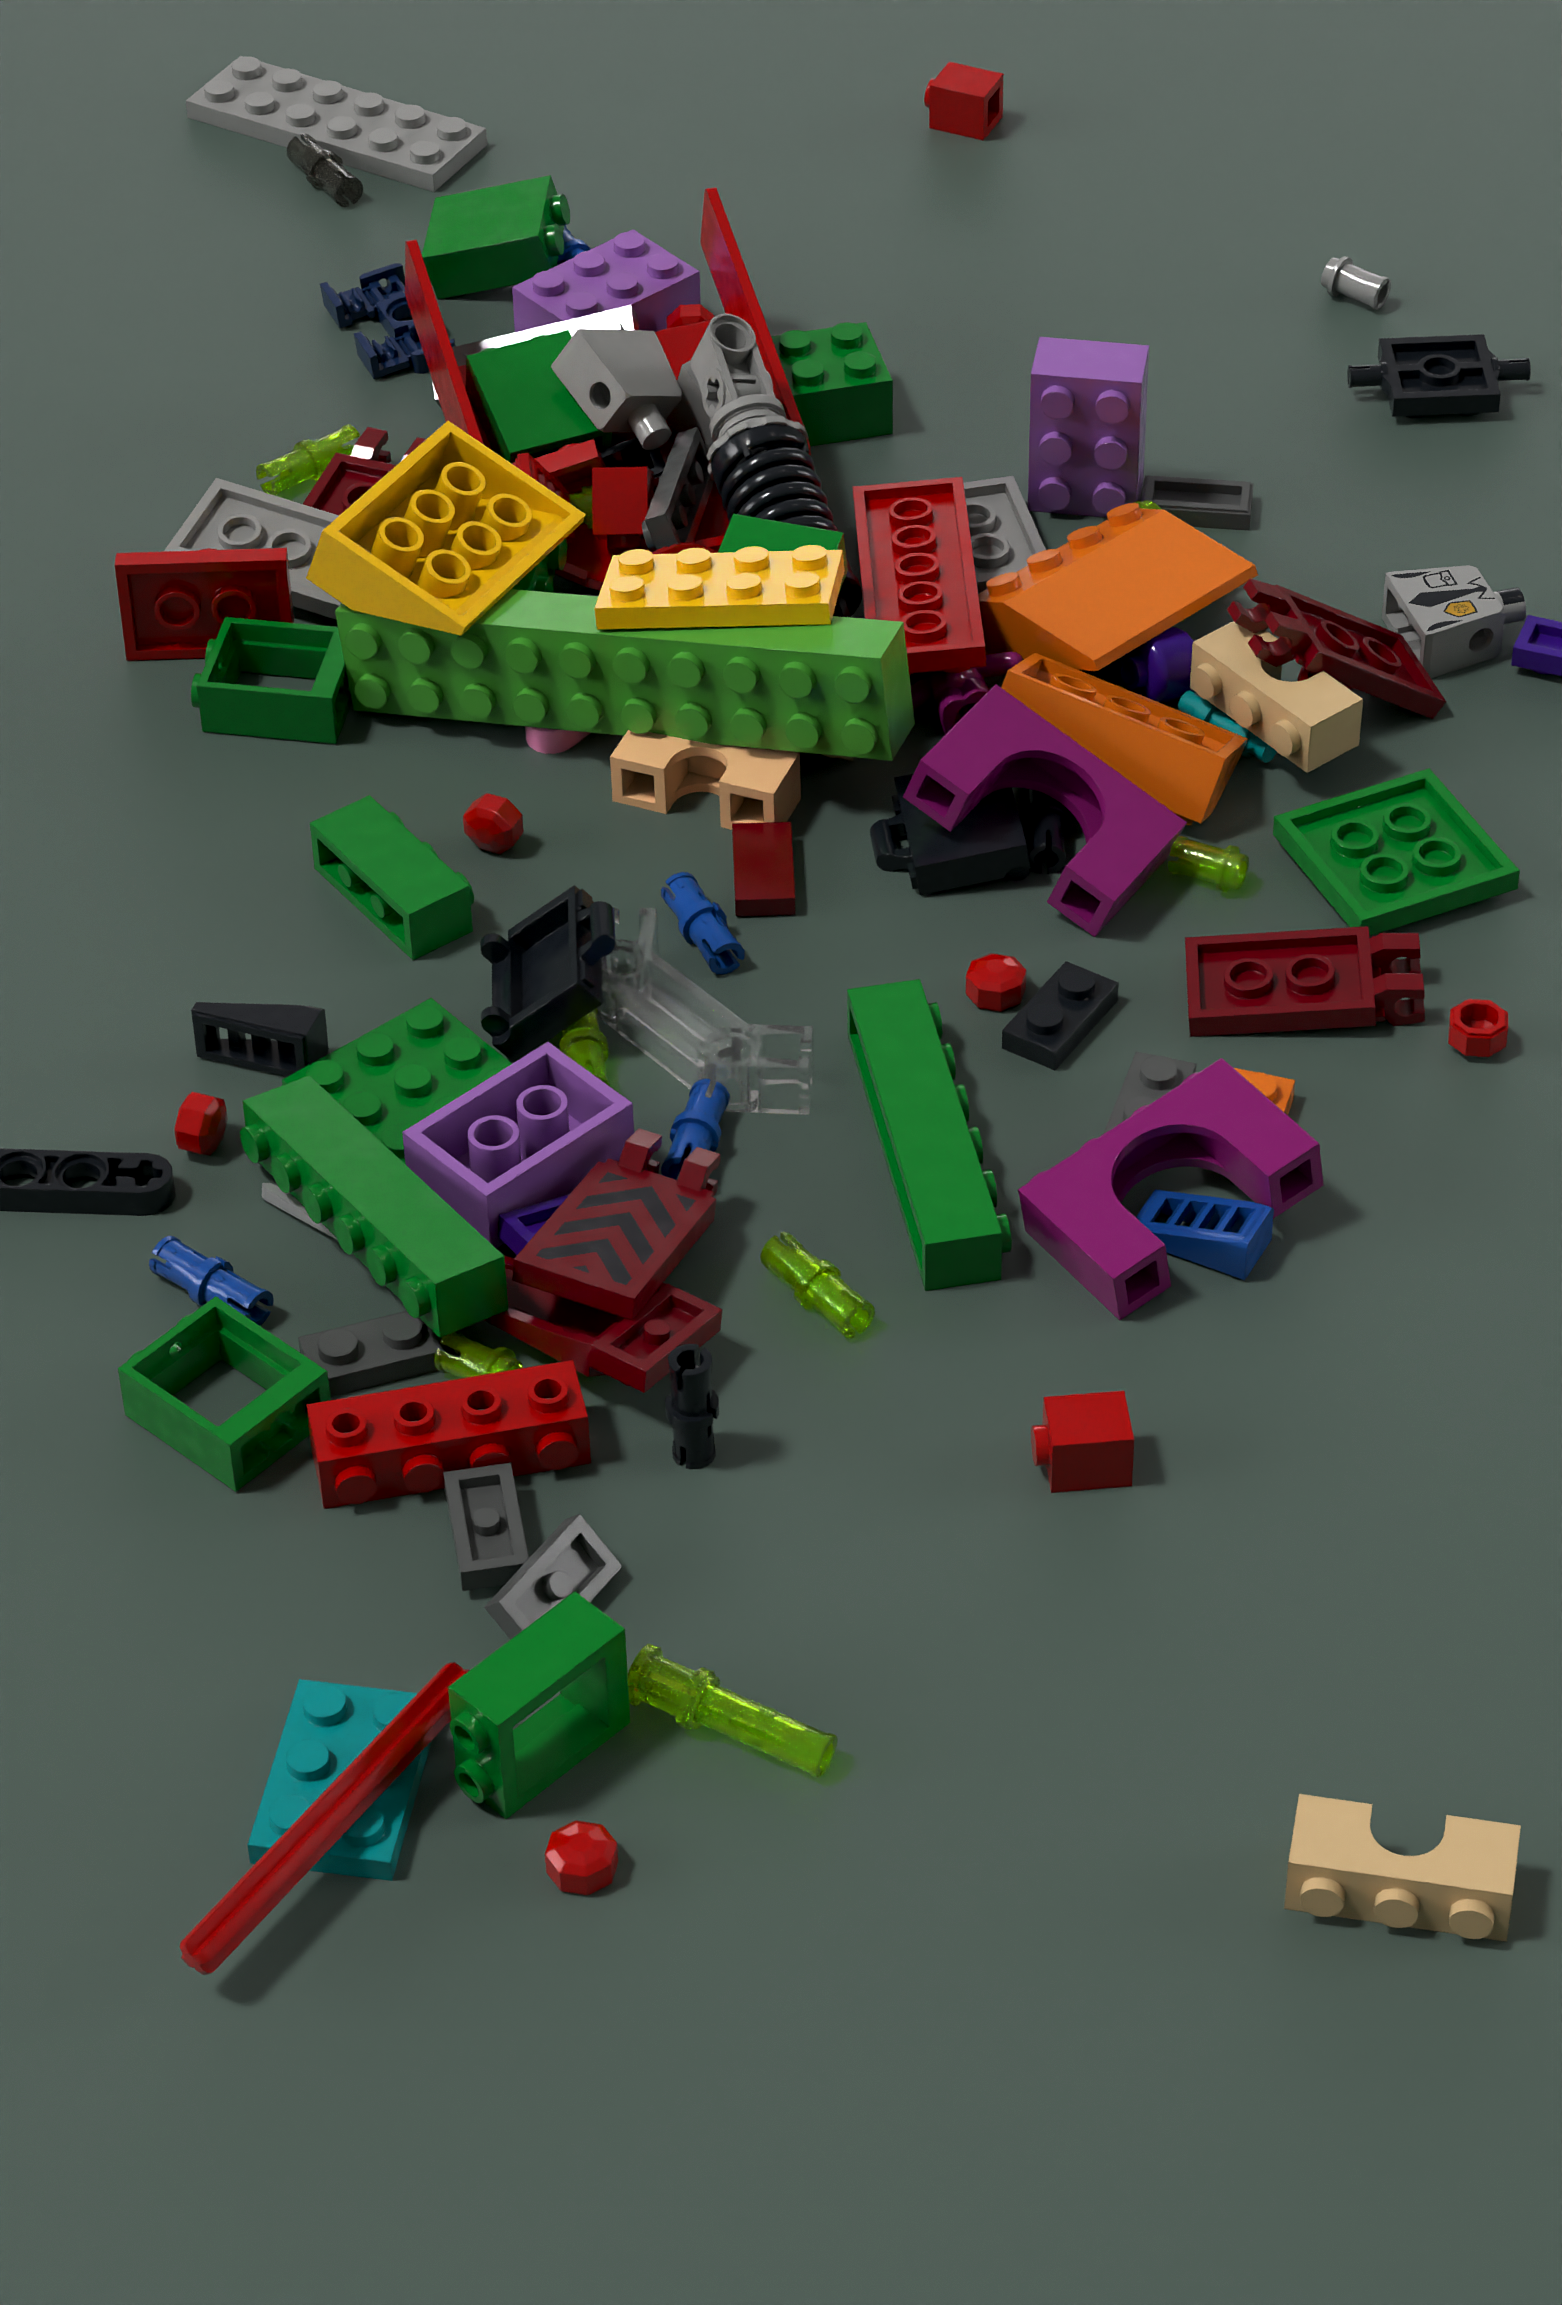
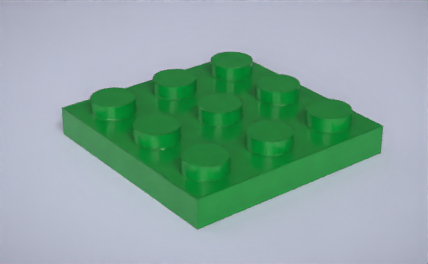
[1273,768,1520,936]
[282,998,512,1164]

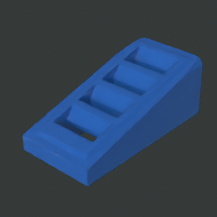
[1136,1189,1274,1280]

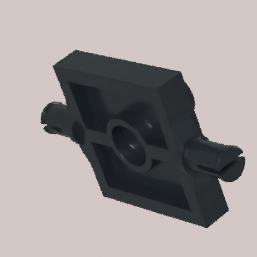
[1347,334,1531,418]

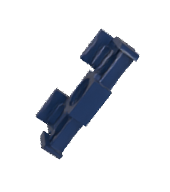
[320,263,456,379]

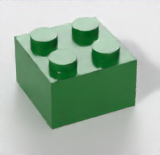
[771,322,893,447]

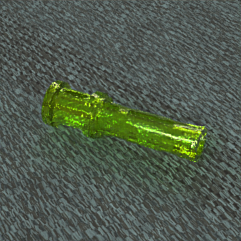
[628,1643,838,1778]

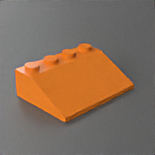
[978,503,1258,671]

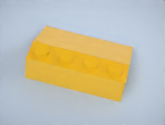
[306,421,586,636]

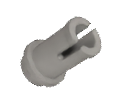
[1321,256,1391,310]

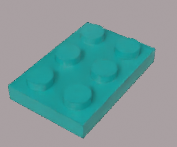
[247,1679,432,1881]

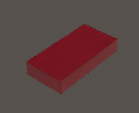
[732,822,795,916]

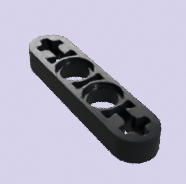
[0,1148,176,1216]

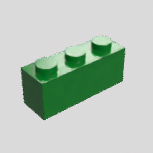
[310,795,474,960]

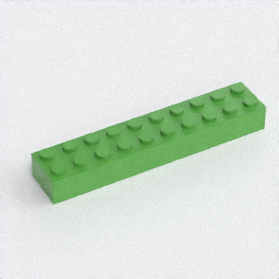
[335,589,915,761]

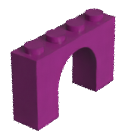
[903,684,1187,937]
[1018,1058,1324,1320]

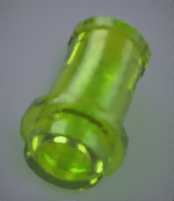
[1168,836,1249,892]
[434,1331,523,1378]

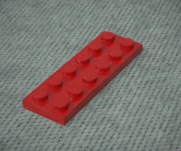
[852,477,986,676]

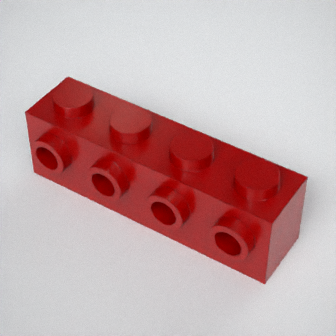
[306,1360,591,1509]

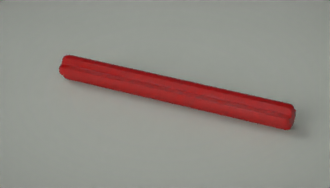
[180,1662,470,1975]

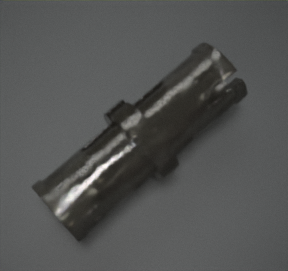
[287,133,363,207]

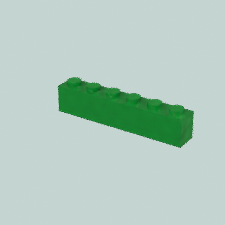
[847,979,1012,1291]
[240,1076,509,1338]

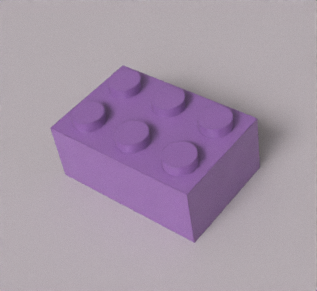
[512,229,701,332]
[1028,337,1149,517]
[402,1042,634,1249]

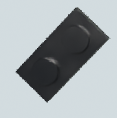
[1002,961,1119,1071]

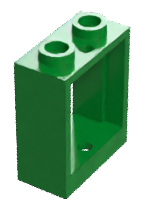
[191,617,352,744]
[118,1296,331,1492]
[448,1591,631,1819]

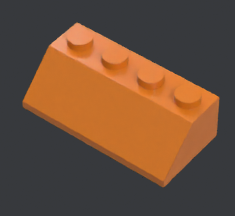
[1001,653,1248,825]

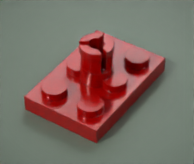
[115,548,294,661]

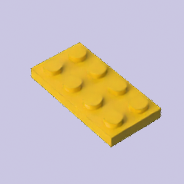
[594,545,845,630]

